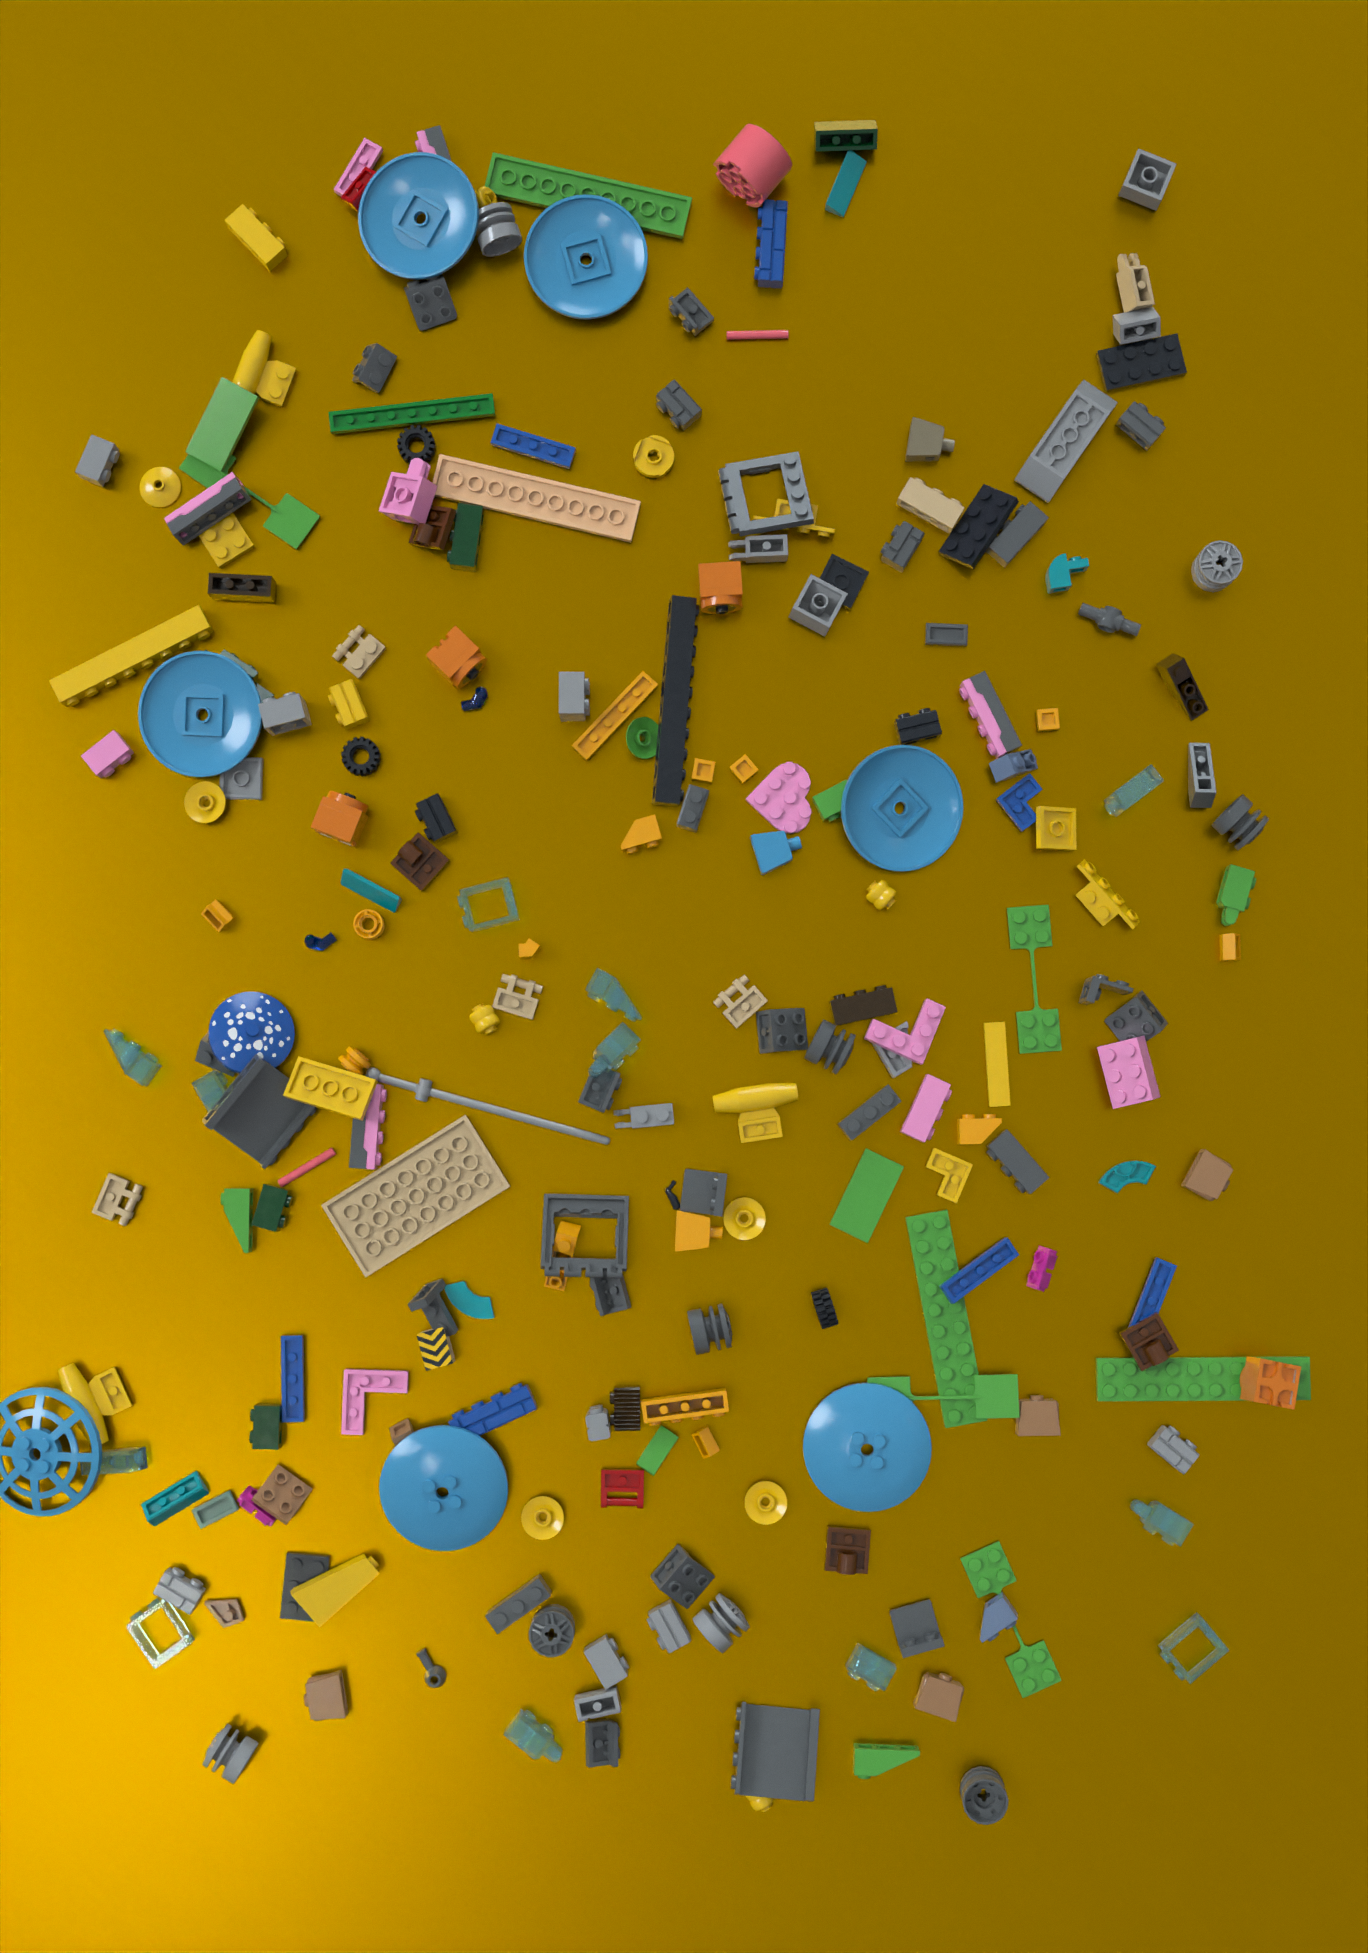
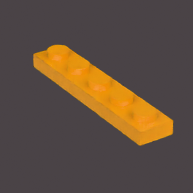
[572,671,658,761]

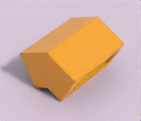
[201,899,236,932]
[1219,933,1241,961]
[519,938,541,959]
[692,1425,720,1459]

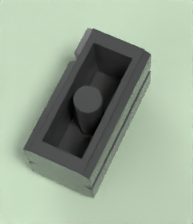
[656,379,702,431]
[1115,401,1166,451]
[880,521,925,572]
[676,784,709,833]

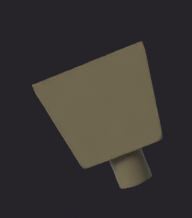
[905,417,955,462]

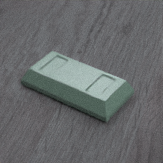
[191,1490,239,1529]

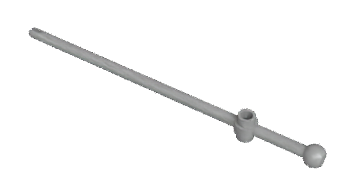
[366,1067,610,1145]

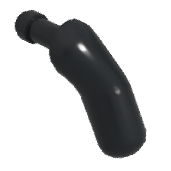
[665,1180,680,1210]

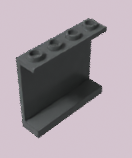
[202,1054,318,1169]
[731,1702,820,1802]

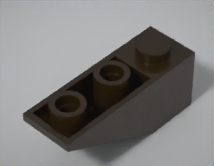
[1156,653,1209,721]

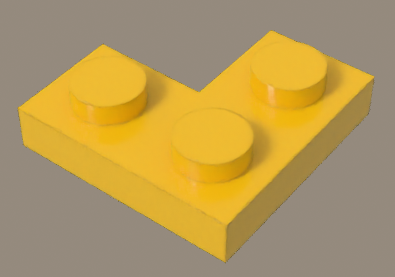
[925,1148,973,1204]

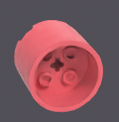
[713,124,792,208]

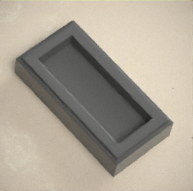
[925,623,968,647]

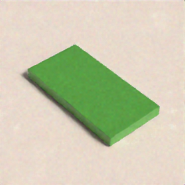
[185,377,260,472]
[829,1148,904,1243]

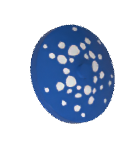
[208,992,295,1074]

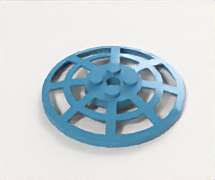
[0,1387,102,1516]

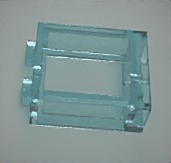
[1104,764,1164,817]
[457,877,520,932]
[126,1598,195,1669]
[1158,1612,1229,1684]

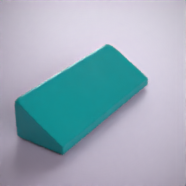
[825,150,867,218]
[341,868,402,913]
[141,1471,209,1526]

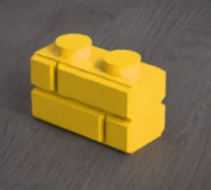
[328,679,370,729]

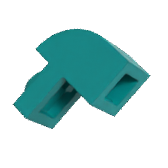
[1045,553,1089,594]

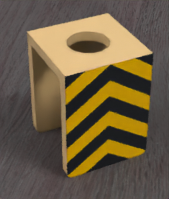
[417,1327,456,1371]

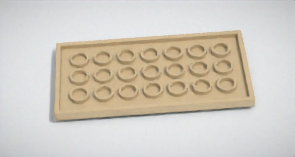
[321,1115,510,1277]

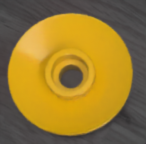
[140,467,181,508]
[184,781,226,823]
[723,1197,766,1240]
[744,1481,787,1525]
[521,1496,564,1540]

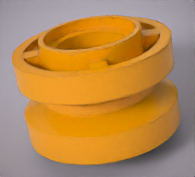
[353,909,385,940]
[338,1046,371,1075]

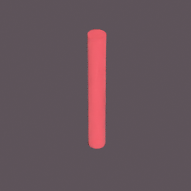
[727,330,788,340]
[277,1147,336,1187]

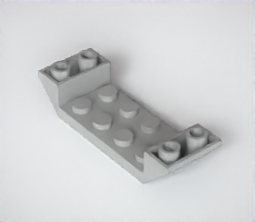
[1014,380,1118,503]

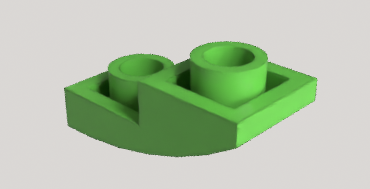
[636,1425,679,1476]

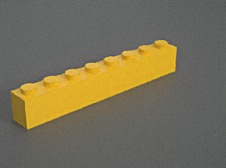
[49,605,214,707]

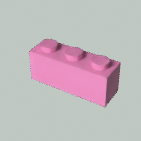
[900,1074,952,1143]

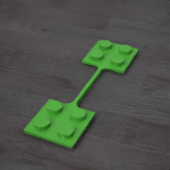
[179,454,321,550]
[1007,905,1062,1054]
[867,1374,1020,1419]
[960,1541,1062,1698]

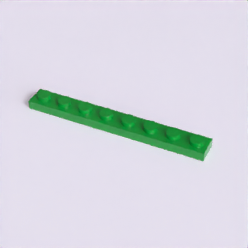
[328,393,495,434]

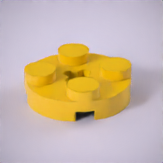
[633,435,675,478]

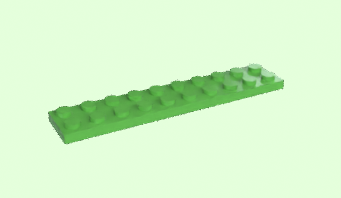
[485,152,692,239]
[905,1210,987,1428]
[1096,1356,1311,1401]

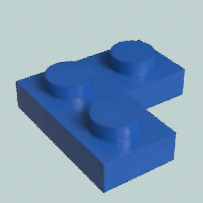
[996,773,1043,832]

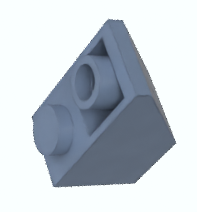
[989,749,1038,782]
[980,1592,1018,1643]

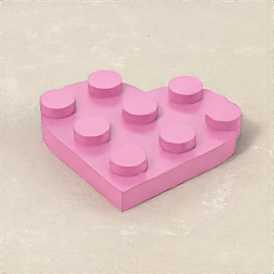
[746,762,812,834]

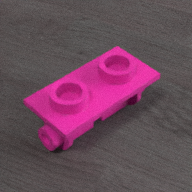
[1026,1246,1058,1292]
[237,1485,276,1527]

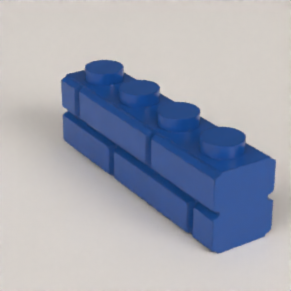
[754,200,788,288]
[448,1383,538,1436]

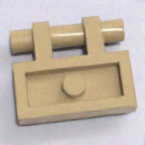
[332,625,386,680]
[492,974,543,1020]
[713,975,768,1029]
[92,1173,143,1226]

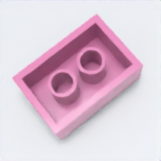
[1097,1036,1160,1109]

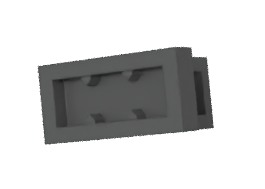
[408,1279,458,1337]

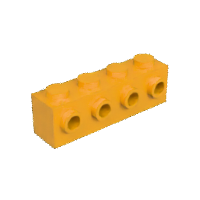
[641,1388,729,1426]

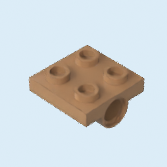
[251,1465,312,1525]

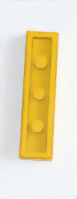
[983,1022,1011,1107]

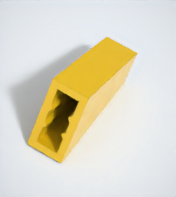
[290,1554,380,1627]

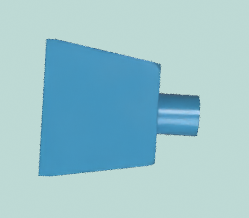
[750,831,802,876]

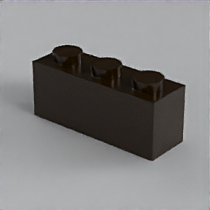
[208,573,276,603]
[829,985,898,1026]

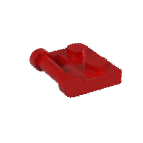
[601,1469,644,1509]

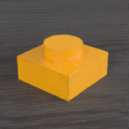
[1036,708,1060,732]
[729,754,759,784]
[691,758,716,783]

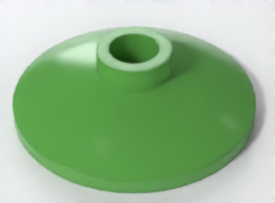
[626,717,658,759]

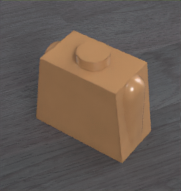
[1181,1149,1233,1201]
[1015,1395,1061,1436]
[304,1670,349,1721]
[913,1671,964,1722]

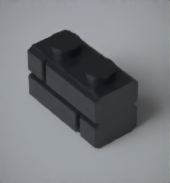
[894,708,942,745]
[415,793,458,844]

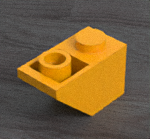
[621,814,662,854]
[957,1114,1002,1144]

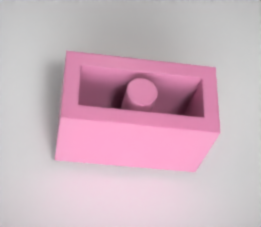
[81,730,134,779]

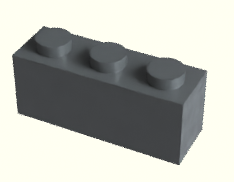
[986,501,1049,568]
[837,1084,901,1141]
[986,1129,1050,1194]
[485,1574,552,1634]

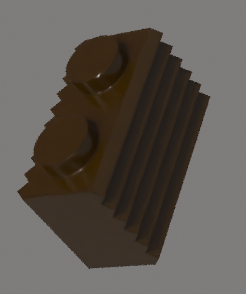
[610,1385,641,1431]

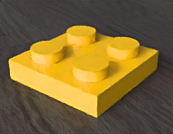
[199,513,255,569]
[1036,806,1077,851]

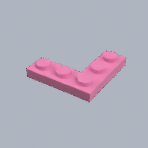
[334,138,383,196]
[864,998,946,1065]
[341,1369,409,1435]

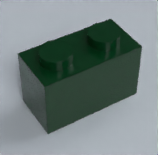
[251,1184,293,1232]
[249,1403,283,1450]

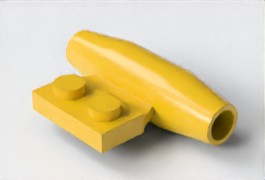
[232,330,296,408]
[712,1083,799,1143]
[58,1363,133,1445]

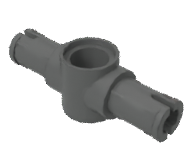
[1078,603,1142,636]

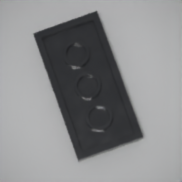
[1096,333,1187,393]
[938,484,1019,570]

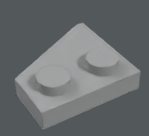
[871,1021,912,1078]

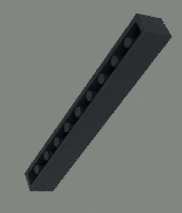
[652,595,700,807]

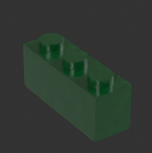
[814,120,878,151]
[447,503,485,572]

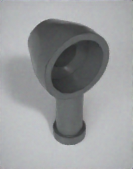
[416,1648,446,1688]

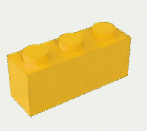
[225,204,288,271]

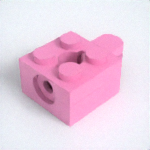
[379,458,437,524]

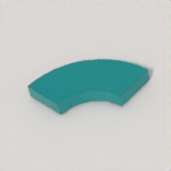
[1098,1161,1156,1193]
[444,1281,495,1319]

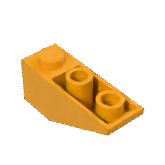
[544,1220,581,1291]

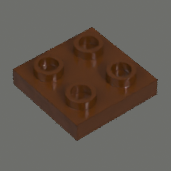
[408,505,456,550]
[390,832,450,891]
[1119,1312,1179,1371]
[824,1526,871,1575]

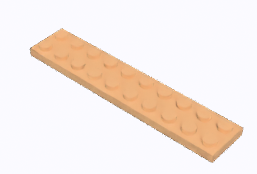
[432,454,641,543]

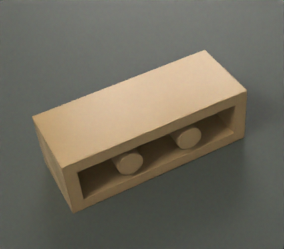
[896,477,965,534]

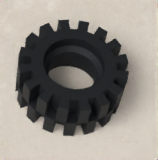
[397,425,436,465]
[341,737,381,777]
[811,1288,839,1329]

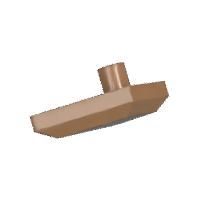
[204,1599,245,1628]

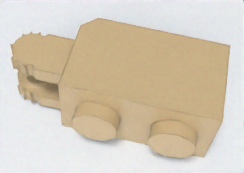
[1116,253,1155,313]

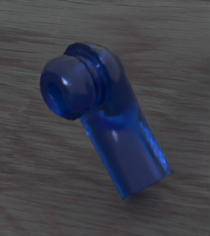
[461,686,488,712]
[304,932,337,951]

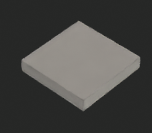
[220,757,264,800]

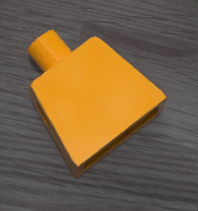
[675,1210,723,1251]

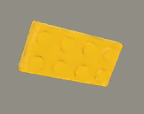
[283,1056,378,1121]

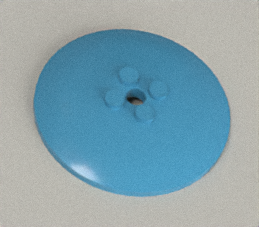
[358,152,479,280]
[524,195,648,319]
[138,651,262,777]
[841,745,963,871]
[803,1383,932,1512]
[379,1425,508,1551]

